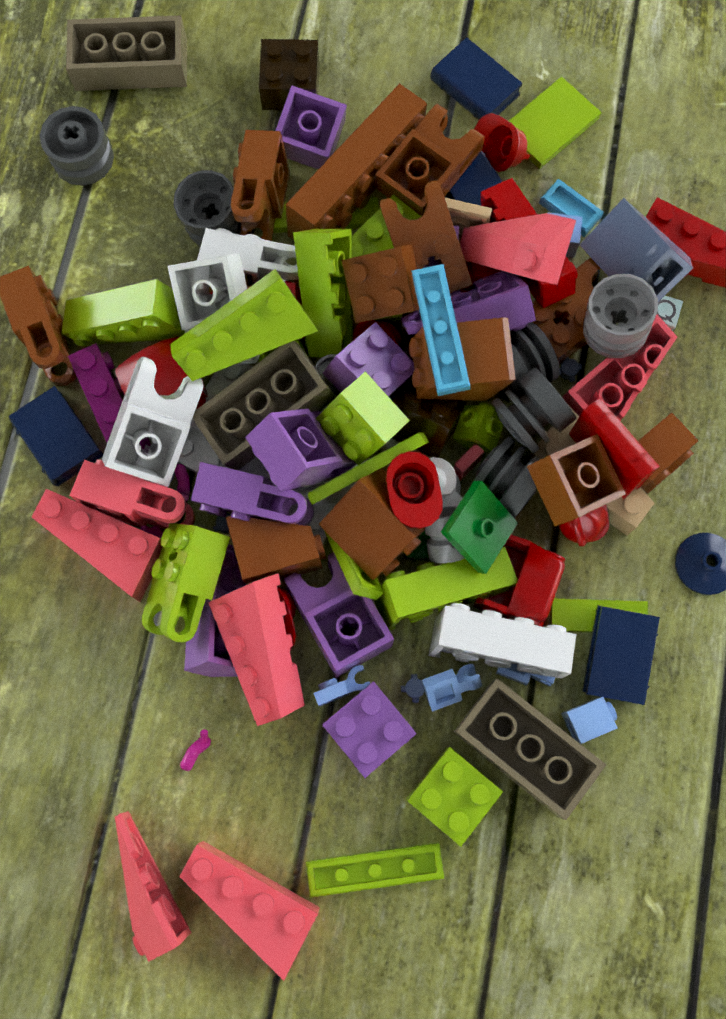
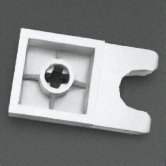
[197,228,300,290]
[167,253,260,364]
[102,357,203,487]

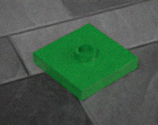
[441,481,518,574]

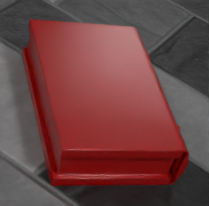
[569,399,660,499]

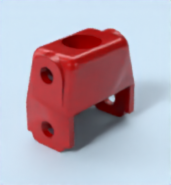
[115,336,208,409]
[474,534,565,627]

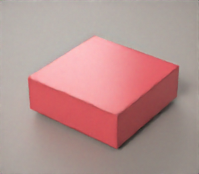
[454,444,484,481]

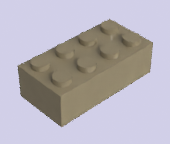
[66,15,187,91]
[192,341,337,470]
[453,678,606,820]

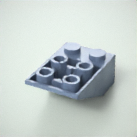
[580,198,693,302]

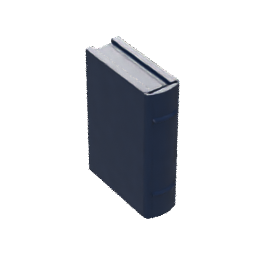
[430,37,523,120]
[445,150,503,206]
[9,386,103,486]
[582,605,660,705]

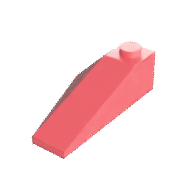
[460,213,576,285]
[115,811,192,962]

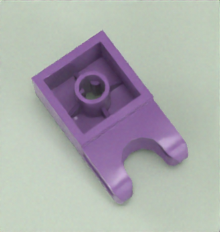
[245,409,356,492]
[191,462,314,526]
[284,552,394,678]

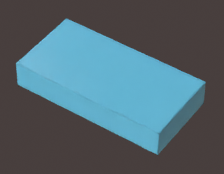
[539,179,604,237]

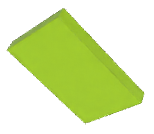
[509,76,602,169]

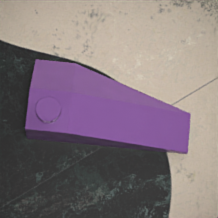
[401,271,536,334]
[184,544,246,677]

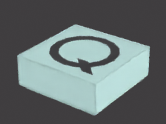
[657,296,683,331]

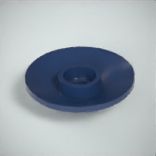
[675,533,726,595]

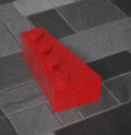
[480,178,578,308]
[646,197,726,288]

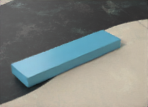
[412,264,470,396]

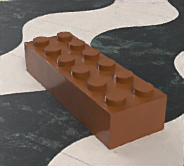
[286,83,427,240]

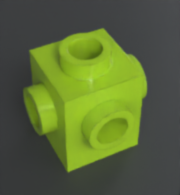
[453,402,504,453]

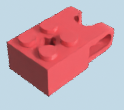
[69,459,195,529]

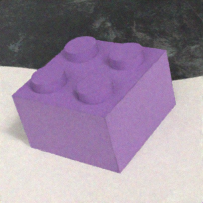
[275,85,347,169]
[323,322,414,397]
[322,681,417,778]

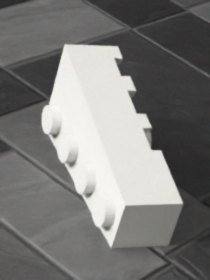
[428,603,576,679]

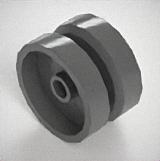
[40,106,114,186]

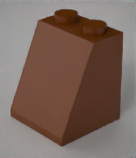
[409,317,516,401]
[318,468,425,580]
[226,516,326,585]

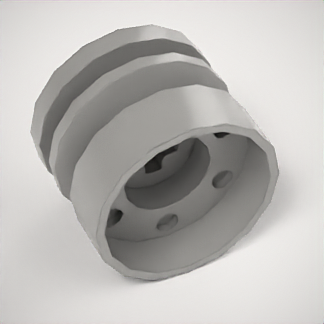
[583,274,658,358]

